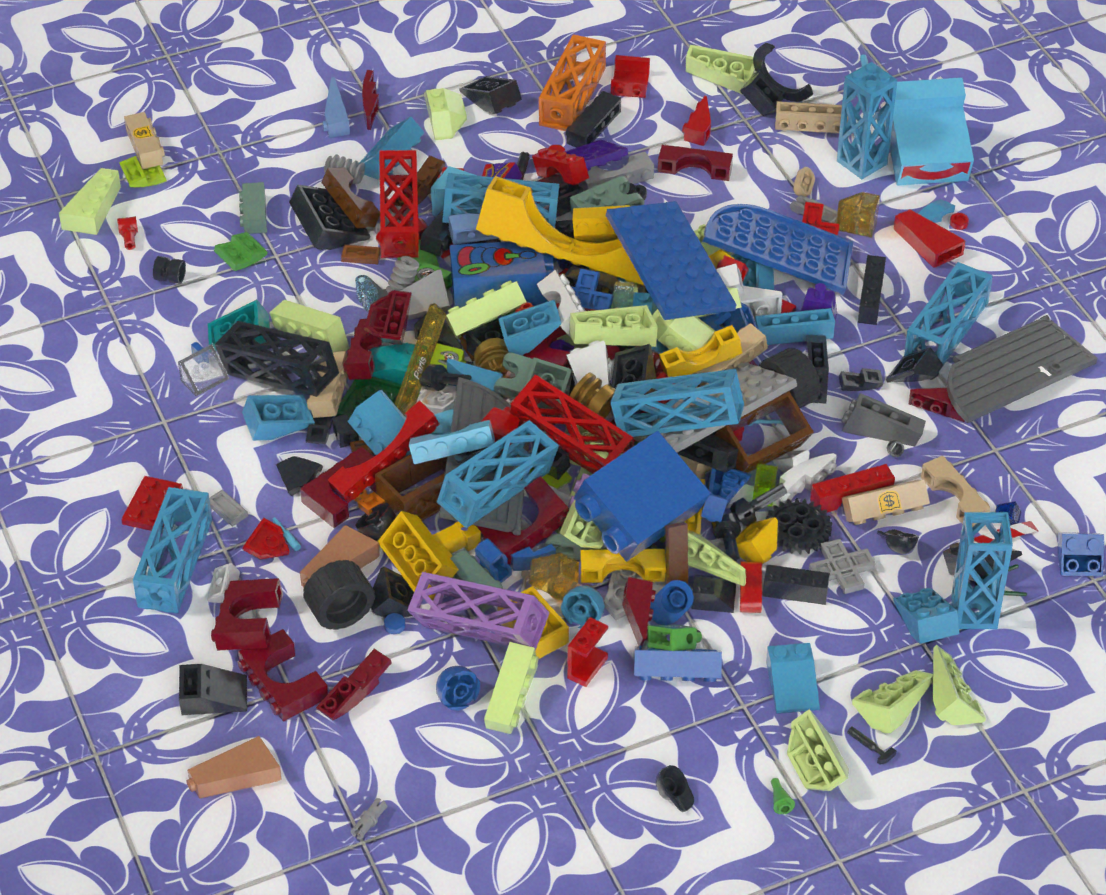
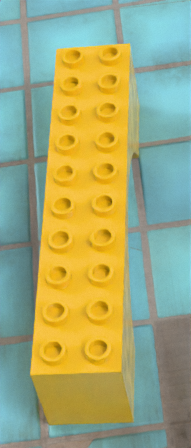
[476,176,645,286]

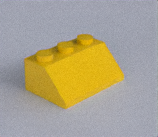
[573,205,630,242]

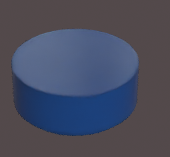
[384,613,405,634]

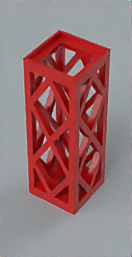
[379,150,419,258]
[510,374,634,474]

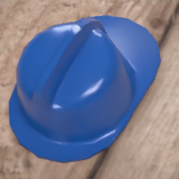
[650,580,694,625]

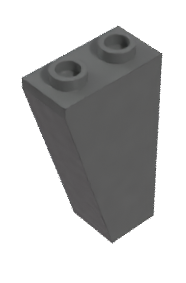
[841,393,926,447]

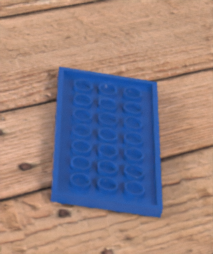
[606,201,737,320]

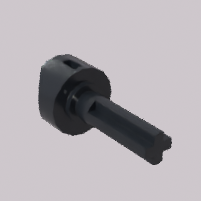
[419,364,472,391]
[730,483,787,526]
[711,512,741,562]

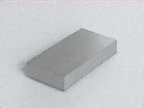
[209,490,248,527]

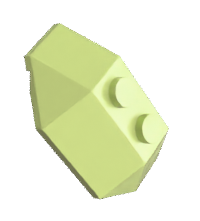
[424,88,467,140]
[652,309,715,351]
[560,500,604,548]
[787,709,849,791]

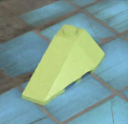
[933,645,986,725]

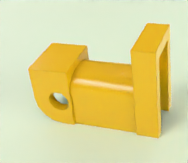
[432,522,481,557]

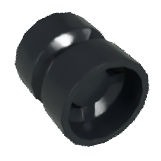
[153,256,186,284]

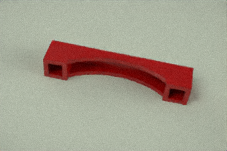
[327,400,440,504]

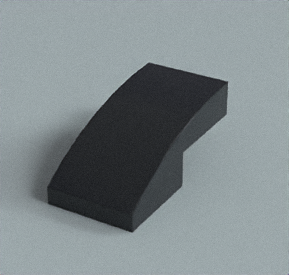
[839,368,884,391]
[306,415,333,444]

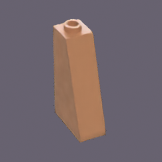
[300,525,380,588]
[186,736,282,799]

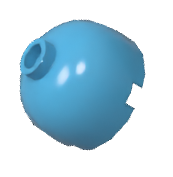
[561,585,605,629]

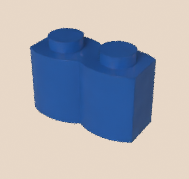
[475,539,512,583]

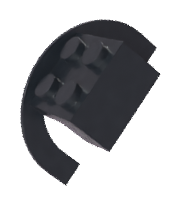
[740,43,813,116]

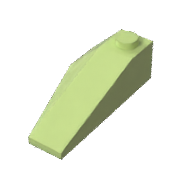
[688,530,746,586]
[852,670,933,733]

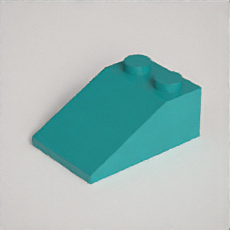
[208,299,270,351]
[371,343,427,389]

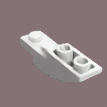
[773,453,837,507]

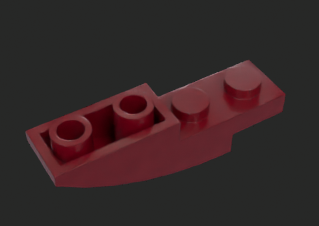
[316,648,392,720]

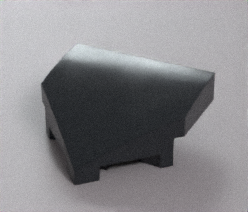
[276,456,323,496]

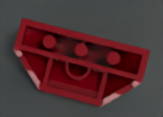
[364,290,412,345]

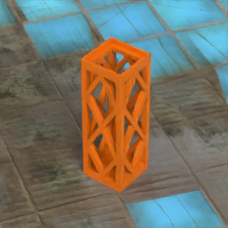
[539,34,606,131]

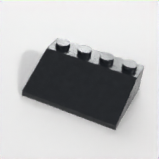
[289,185,371,250]

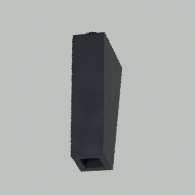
[805,335,829,404]
[677,433,738,473]

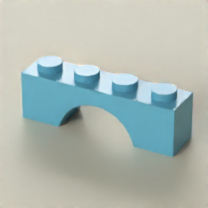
[409,420,495,464]

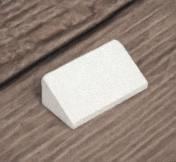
[207,563,240,603]

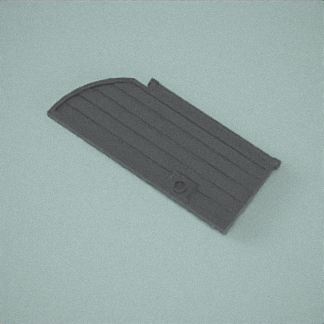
[947,315,1098,423]
[439,377,530,536]

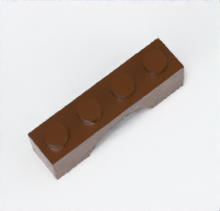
[321,167,380,228]

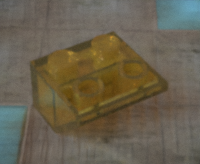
[837,192,880,238]
[528,553,579,601]

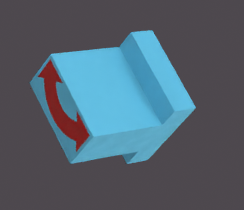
[884,78,974,186]

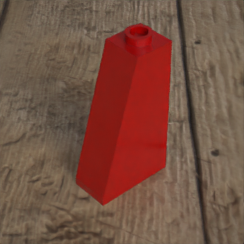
[894,209,966,268]

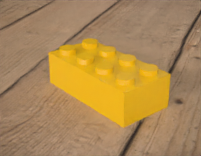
[378,511,459,600]

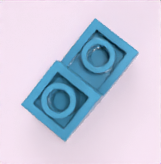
[918,199,956,223]

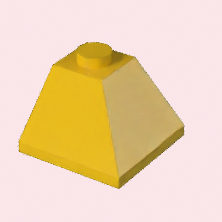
[736,517,778,564]

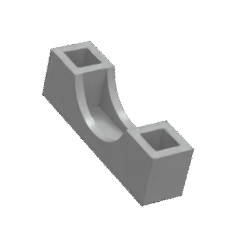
[579,152,654,191]

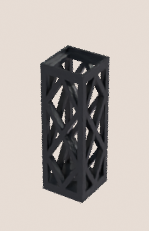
[215,321,339,397]

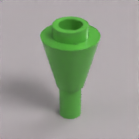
[770,778,795,814]

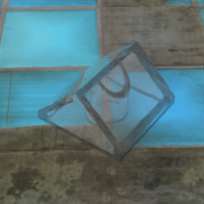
[178,344,230,396]

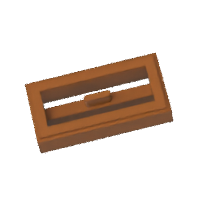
[341,245,381,265]

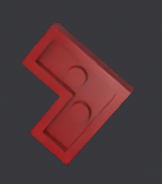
[802,202,840,235]

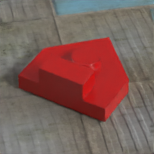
[242,518,290,559]

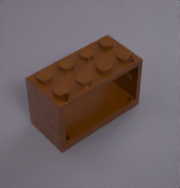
[715,392,814,473]
[375,455,447,521]

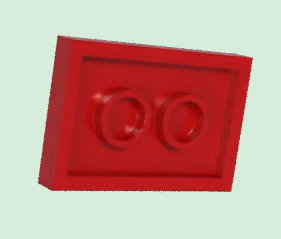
[121,475,183,531]

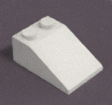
[722,286,782,328]
[407,385,456,414]

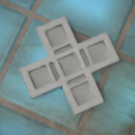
[809,539,876,594]

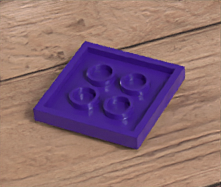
[564,139,629,171]

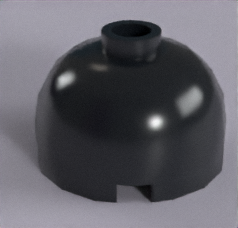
[355,503,397,542]

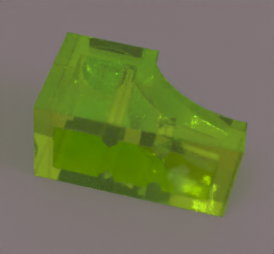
[752,464,778,507]

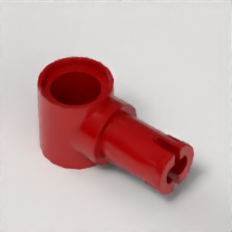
[117,216,138,250]

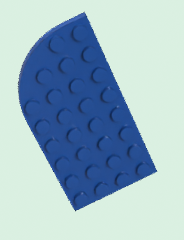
[702,204,853,294]

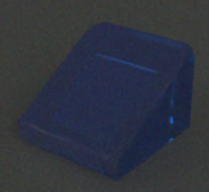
[995,501,1021,525]

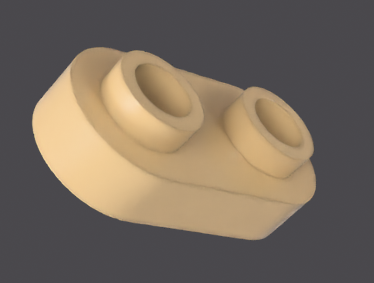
[793,167,815,197]

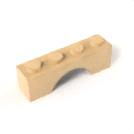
[921,455,990,527]

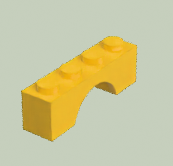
[659,325,742,377]
[581,549,666,583]

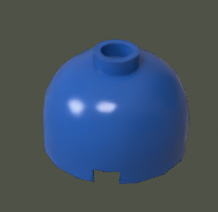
[436,665,480,711]

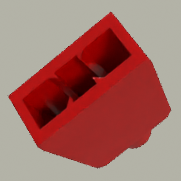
[481,407,520,451]

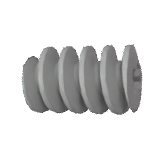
[324,154,365,184]
[386,256,419,293]

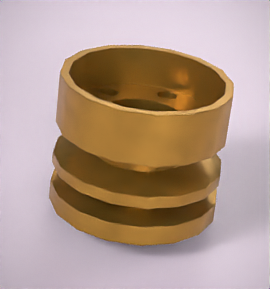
[474,338,509,378]
[568,372,616,419]

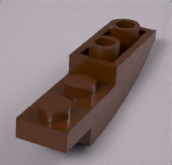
[393,155,446,207]

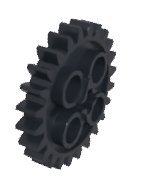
[766,498,832,555]

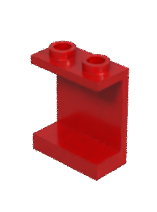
[611,55,650,98]
[567,617,609,687]

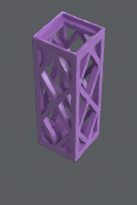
[407,572,549,650]

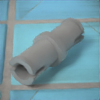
[351,798,387,840]

